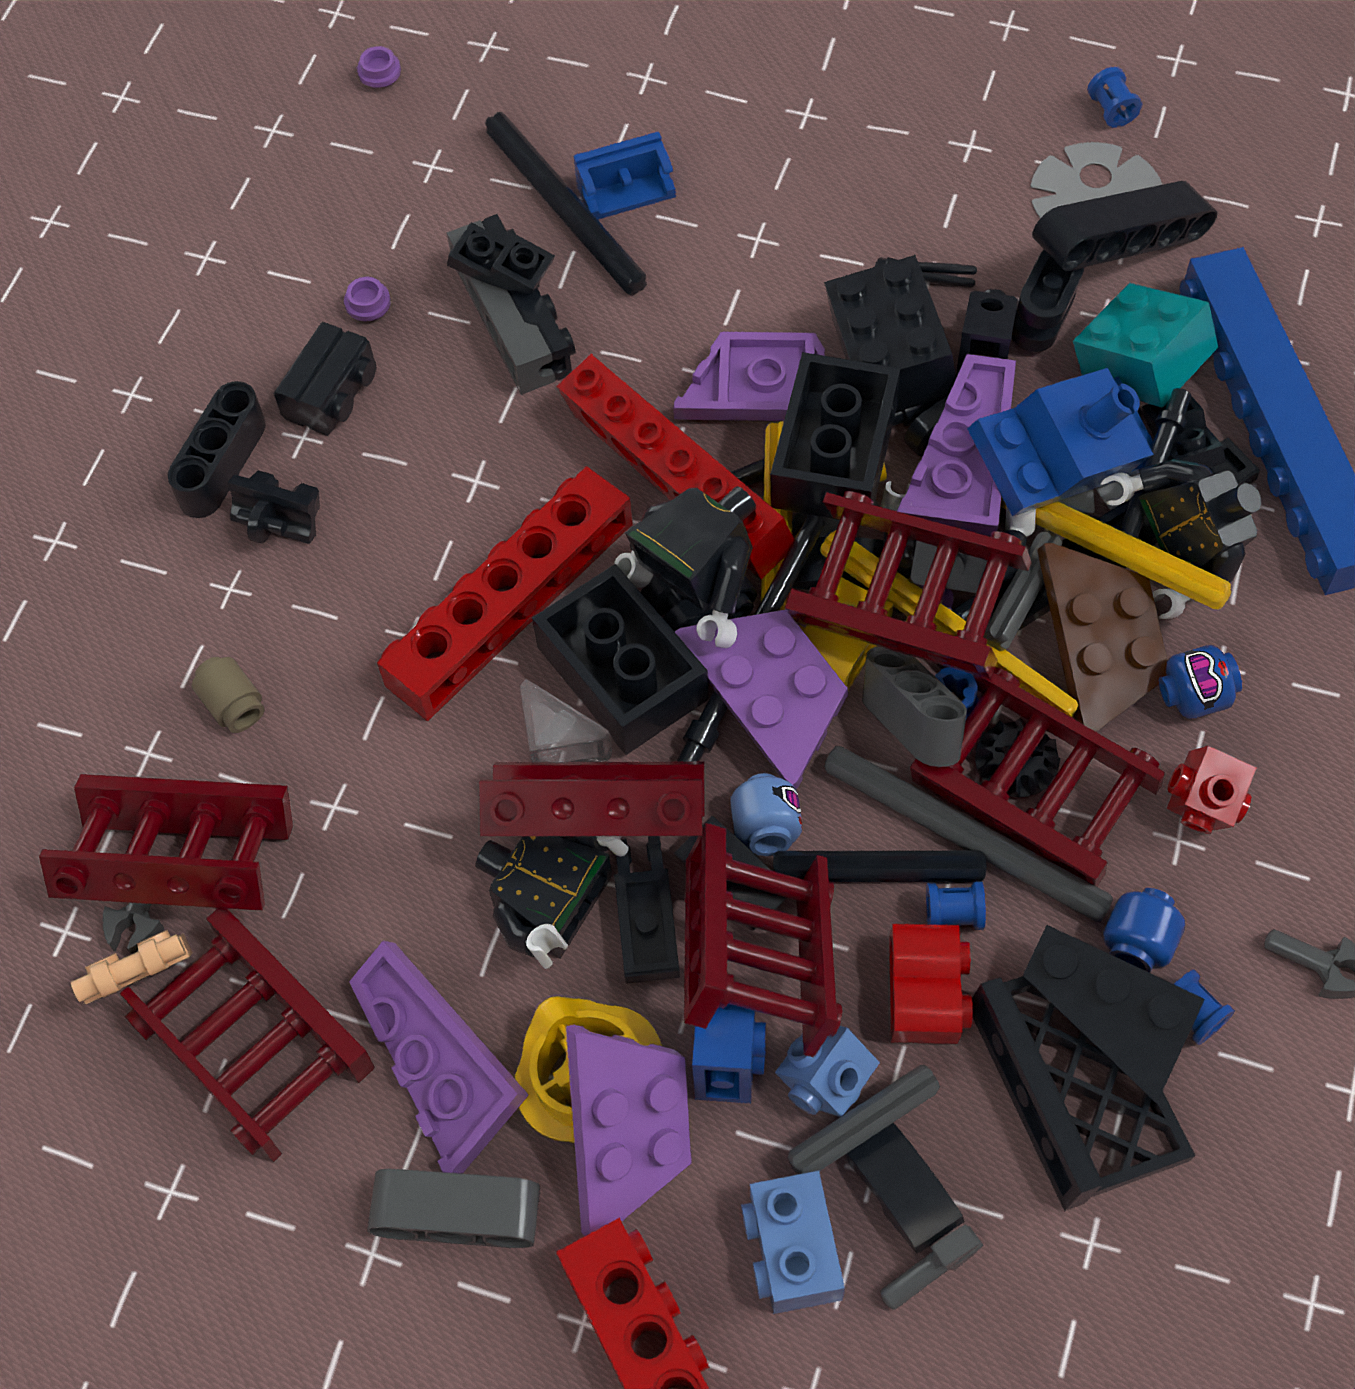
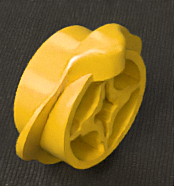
[515,996,662,1143]

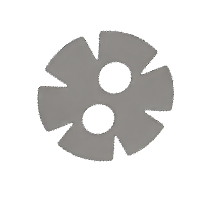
[1030,142,1163,218]

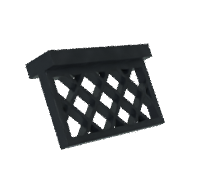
[972,976,1196,1211]

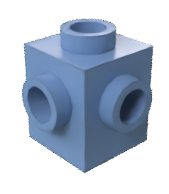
[775,1026,880,1117]

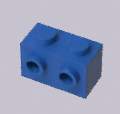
[692,1004,766,1104]

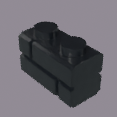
[273,322,377,436]

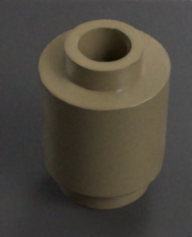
[191,657,265,733]

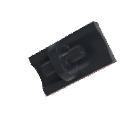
[227,470,320,544]

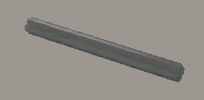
[824,746,1113,922]

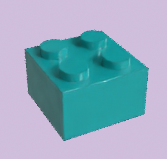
[1073,283,1218,407]

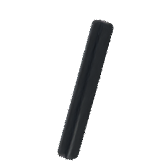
[773,851,987,882]

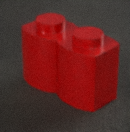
[889,924,973,1044]

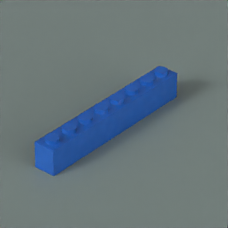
[1180,247,1355,595]

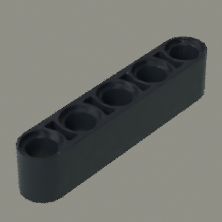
[1032,181,1218,271]

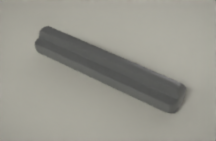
[984,532,1062,651]
[787,1065,940,1175]

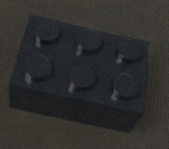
[824,255,956,411]
[770,352,901,520]
[532,564,709,755]

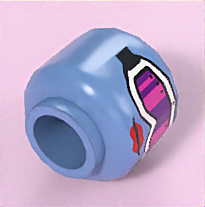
[730,773,802,856]

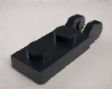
[614,836,680,984]

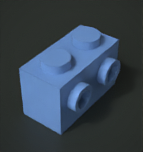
[741,1171,845,1314]

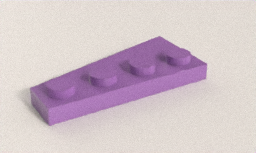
[897,354,1016,536]
[349,941,529,1174]

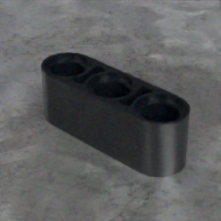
[167,381,266,518]

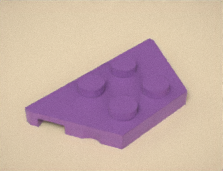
[674,332,825,421]
[675,610,848,789]
[566,1024,691,1236]

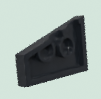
[1023,925,1205,1104]

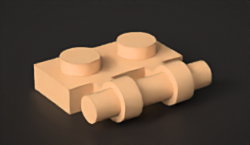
[71,930,193,1005]

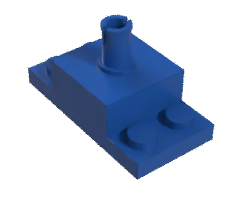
[967,368,1154,517]

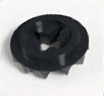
[975,717,1061,797]

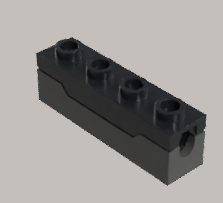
[447,214,576,395]

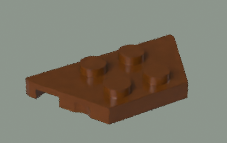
[1037,543,1168,732]

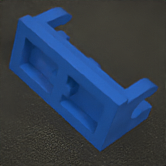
[573,131,676,219]

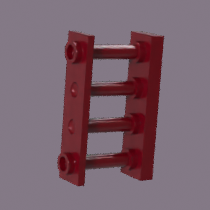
[785,491,1031,679]
[910,667,1165,887]
[479,761,705,836]
[39,774,293,911]
[684,823,842,1058]
[119,908,375,1162]

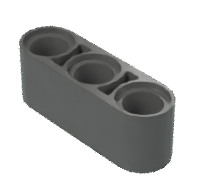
[862,646,967,767]
[367,1169,541,1248]

